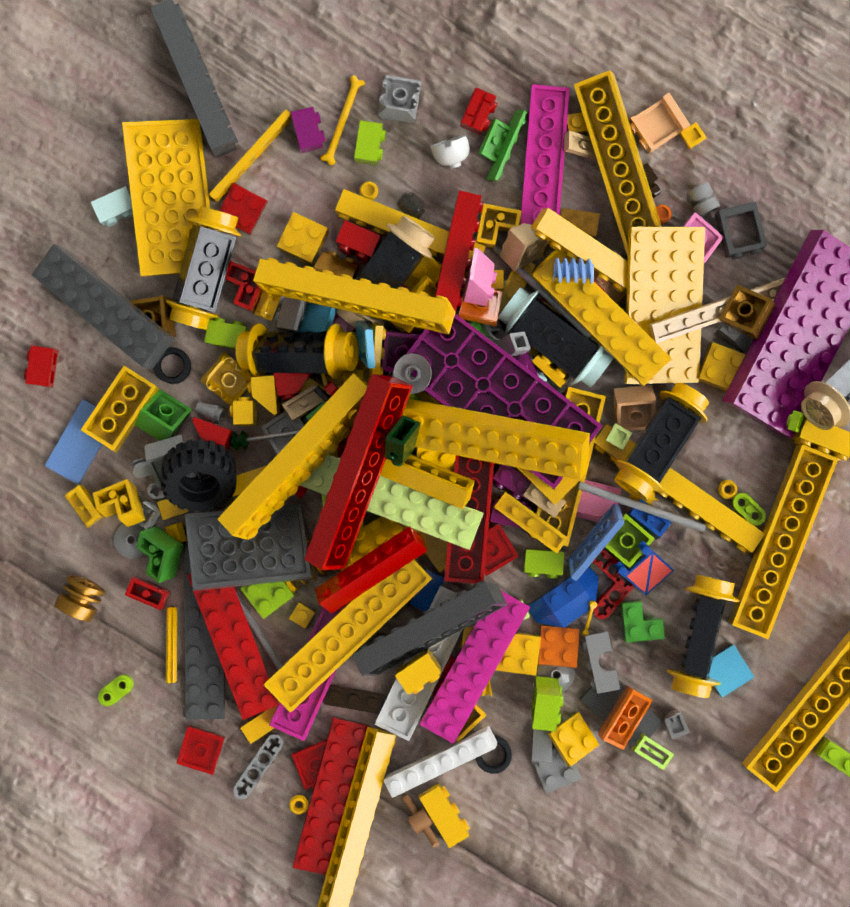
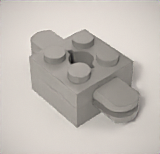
[132,434,196,487]

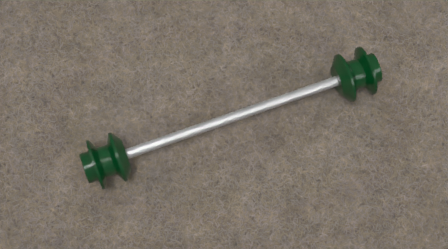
[230,430,300,451]

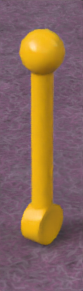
[582,600,597,637]

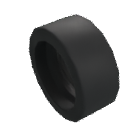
[153,347,191,384]
[475,735,512,774]

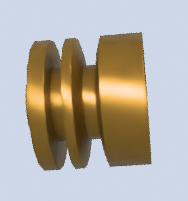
[54,575,106,622]

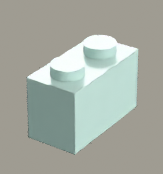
[91,186,133,227]

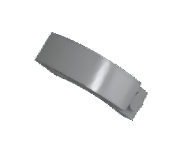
[480,319,531,356]

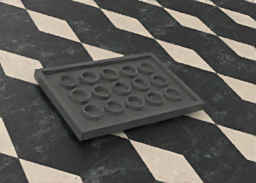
[185,503,311,591]

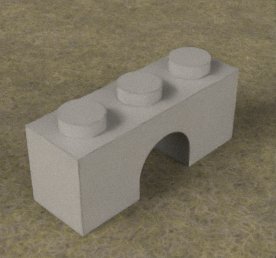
[582,632,620,694]

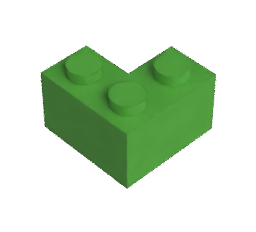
[136,526,184,583]
[619,600,665,643]

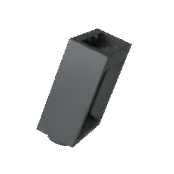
[715,202,767,260]

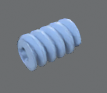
[553,257,594,284]

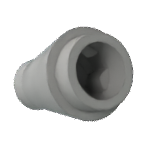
[195,402,225,424]

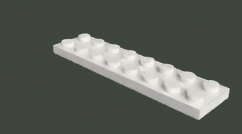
[374,585,462,741]

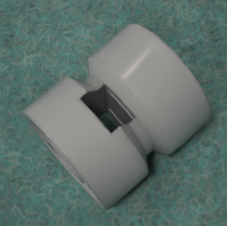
[686,182,720,217]

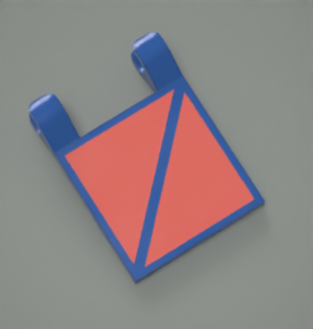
[614,541,674,595]

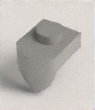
[136,501,161,530]
[663,710,690,740]

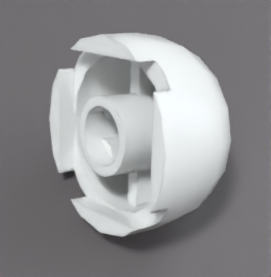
[431,135,470,169]

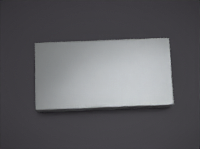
[531,729,552,764]

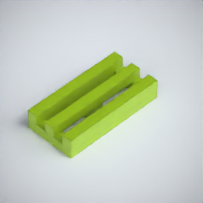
[632,733,674,770]

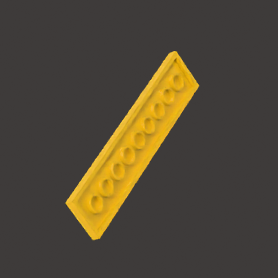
[264,559,432,713]

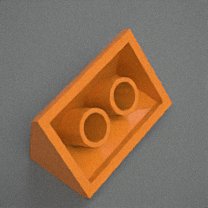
[598,685,653,750]

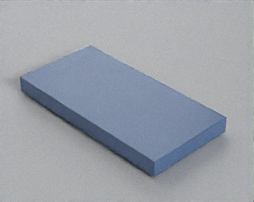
[45,399,102,485]
[568,503,624,581]

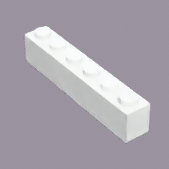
[383,725,498,798]

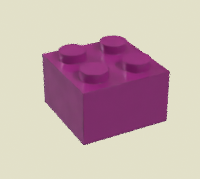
[380,330,421,372]

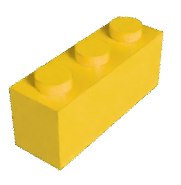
[419,782,470,848]

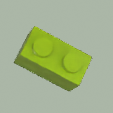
[354,120,386,166]
[204,318,249,349]
[523,549,565,578]
[814,737,850,777]

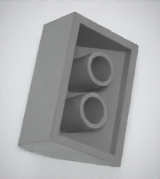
[274,296,308,332]

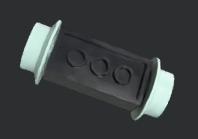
[498,287,613,388]

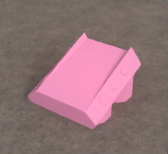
[576,480,621,522]

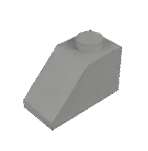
[715,322,753,354]

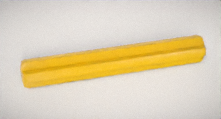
[166,607,177,683]

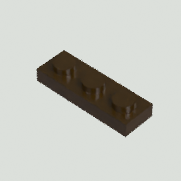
[324,685,384,714]

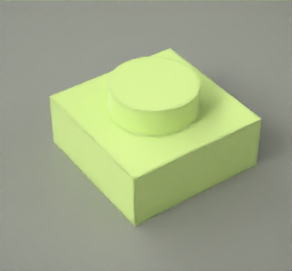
[605,423,632,450]

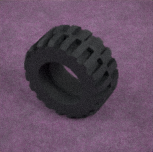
[161,439,237,512]

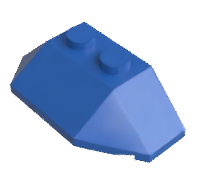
[528,565,599,628]

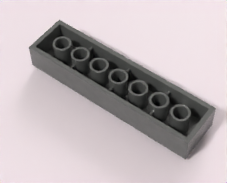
[151,0,238,158]
[32,244,175,369]
[353,581,508,676]

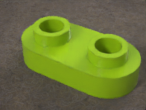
[731,493,766,526]
[98,674,134,706]

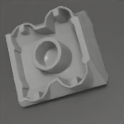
[378,75,422,124]

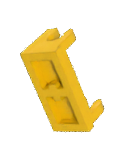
[65,485,104,528]

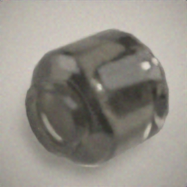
[396,192,425,219]

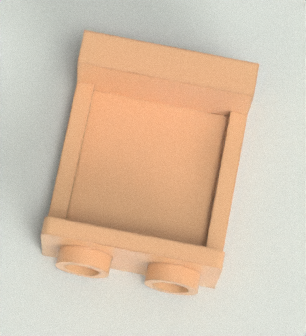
[629,93,690,154]

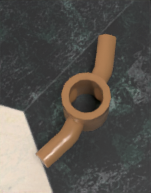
[402,794,439,848]

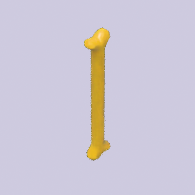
[320,75,365,166]

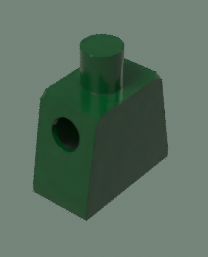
[384,416,421,466]

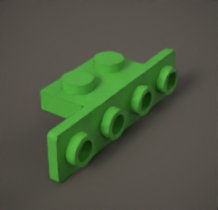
[478,110,527,182]

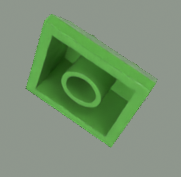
[135,389,192,441]

